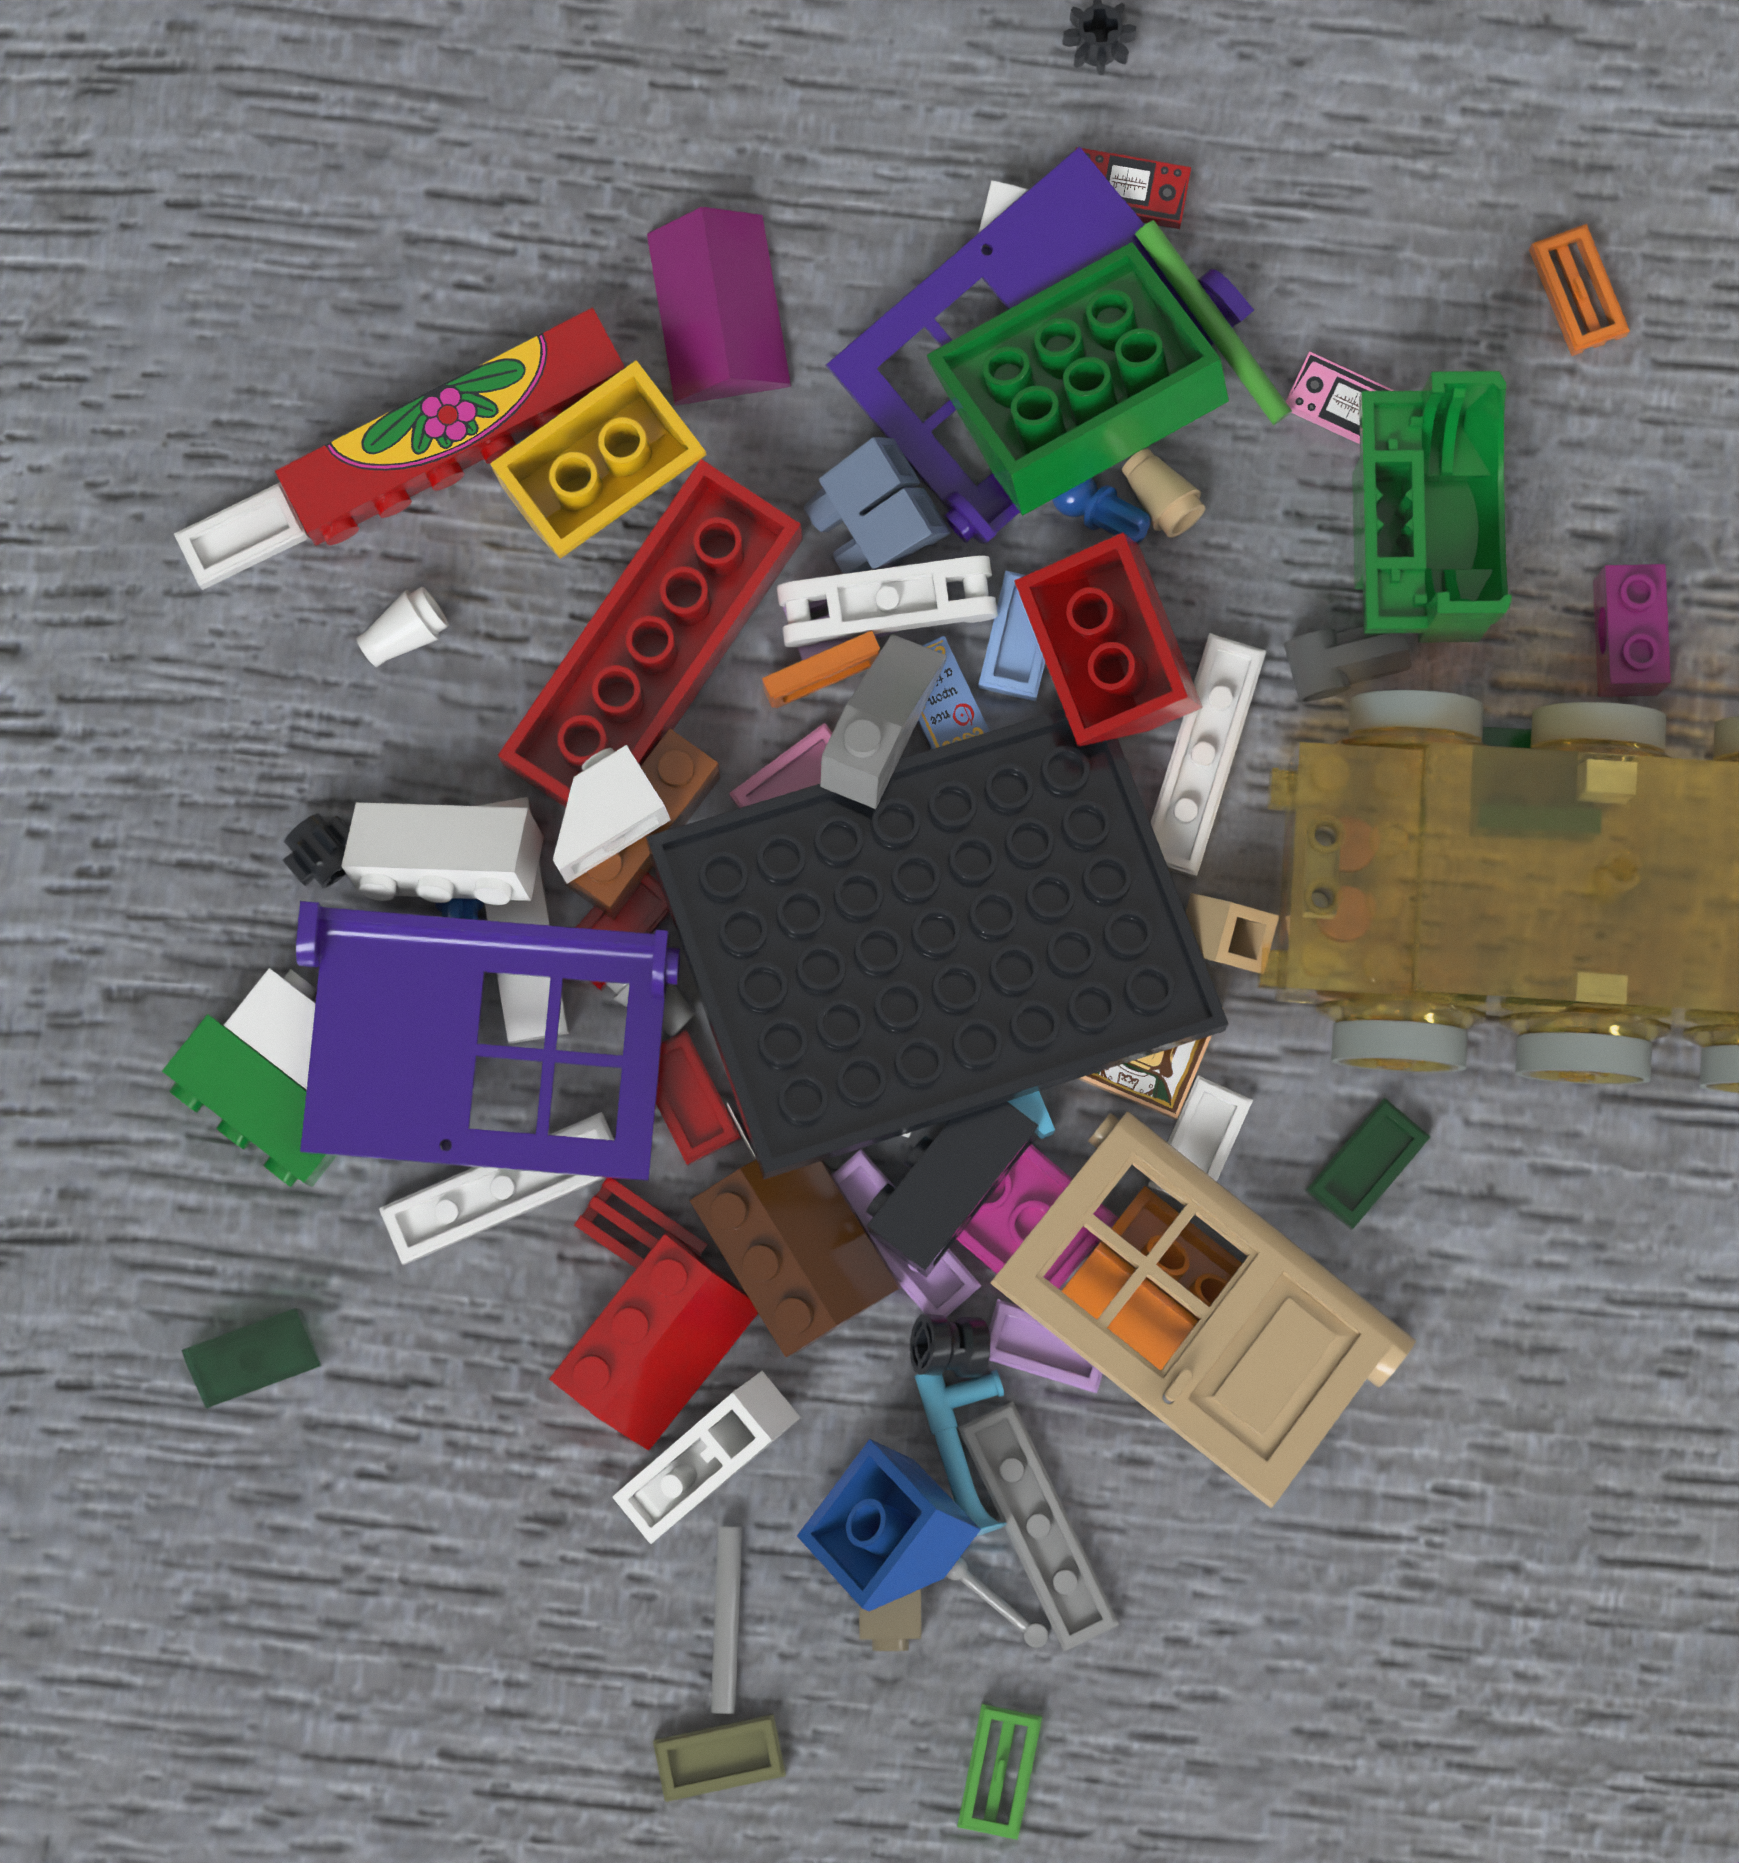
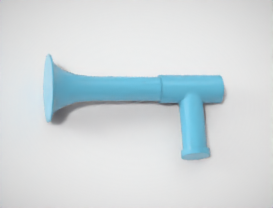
[914,1369,1007,1537]

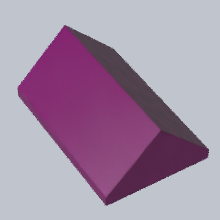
[647,207,791,406]

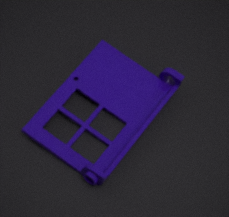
[825,146,1254,544]
[296,901,681,1181]

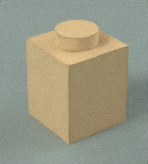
[1185,893,1279,974]

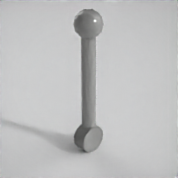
[946,1557,1048,1648]

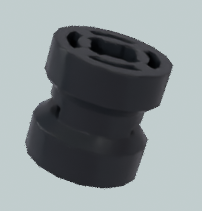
[910,1314,991,1378]

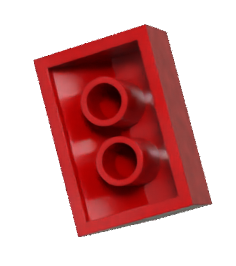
[1014,532,1203,746]
[549,1232,758,1451]

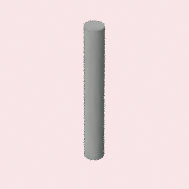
[711,1526,742,1714]

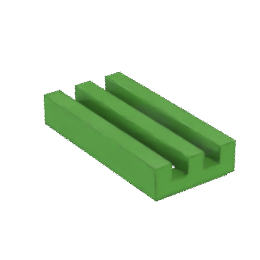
[957,1703,1042,1840]

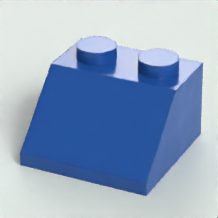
[797,1439,981,1611]

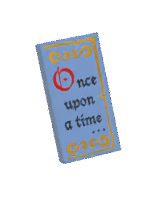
[917,636,990,749]

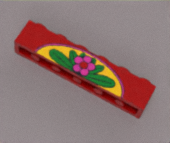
[275,307,625,546]

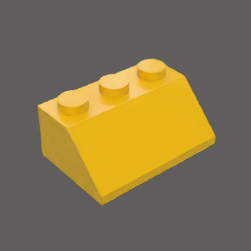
[490,360,707,559]

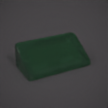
[181,1308,322,1409]

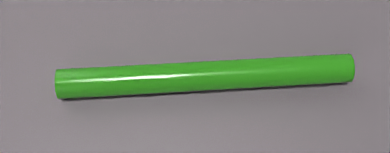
[1135,220,1292,425]

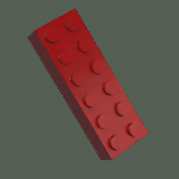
[498,459,803,808]

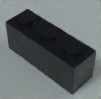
[866,1101,1039,1278]

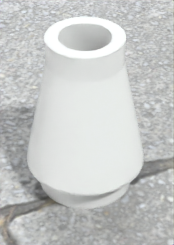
[356,586,449,667]

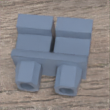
[804,437,951,574]

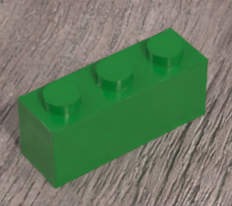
[162,1014,337,1187]

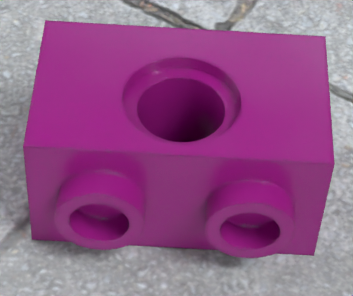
[1593,564,1671,697]

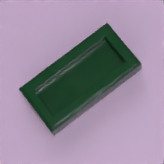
[1305,1098,1431,1230]

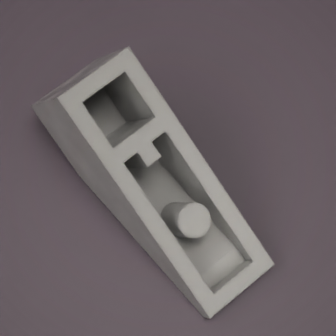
[820,634,947,809]

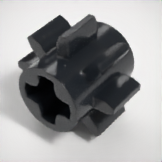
[1062,0,1136,75]
[283,813,349,888]

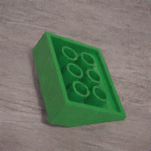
[927,242,1229,516]

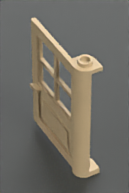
[990,1111,1416,1508]

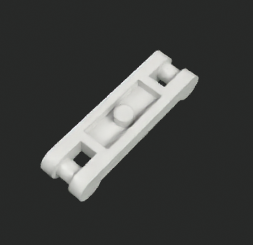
[777,555,998,647]

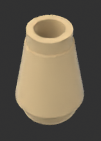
[1122,448,1205,538]

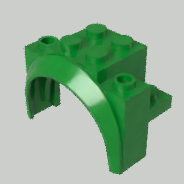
[1352,371,1512,643]

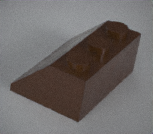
[689,1159,902,1358]

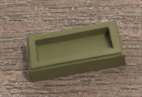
[653,1714,786,1802]

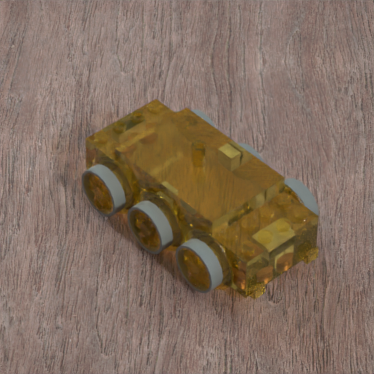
[1257,690,1739,1094]

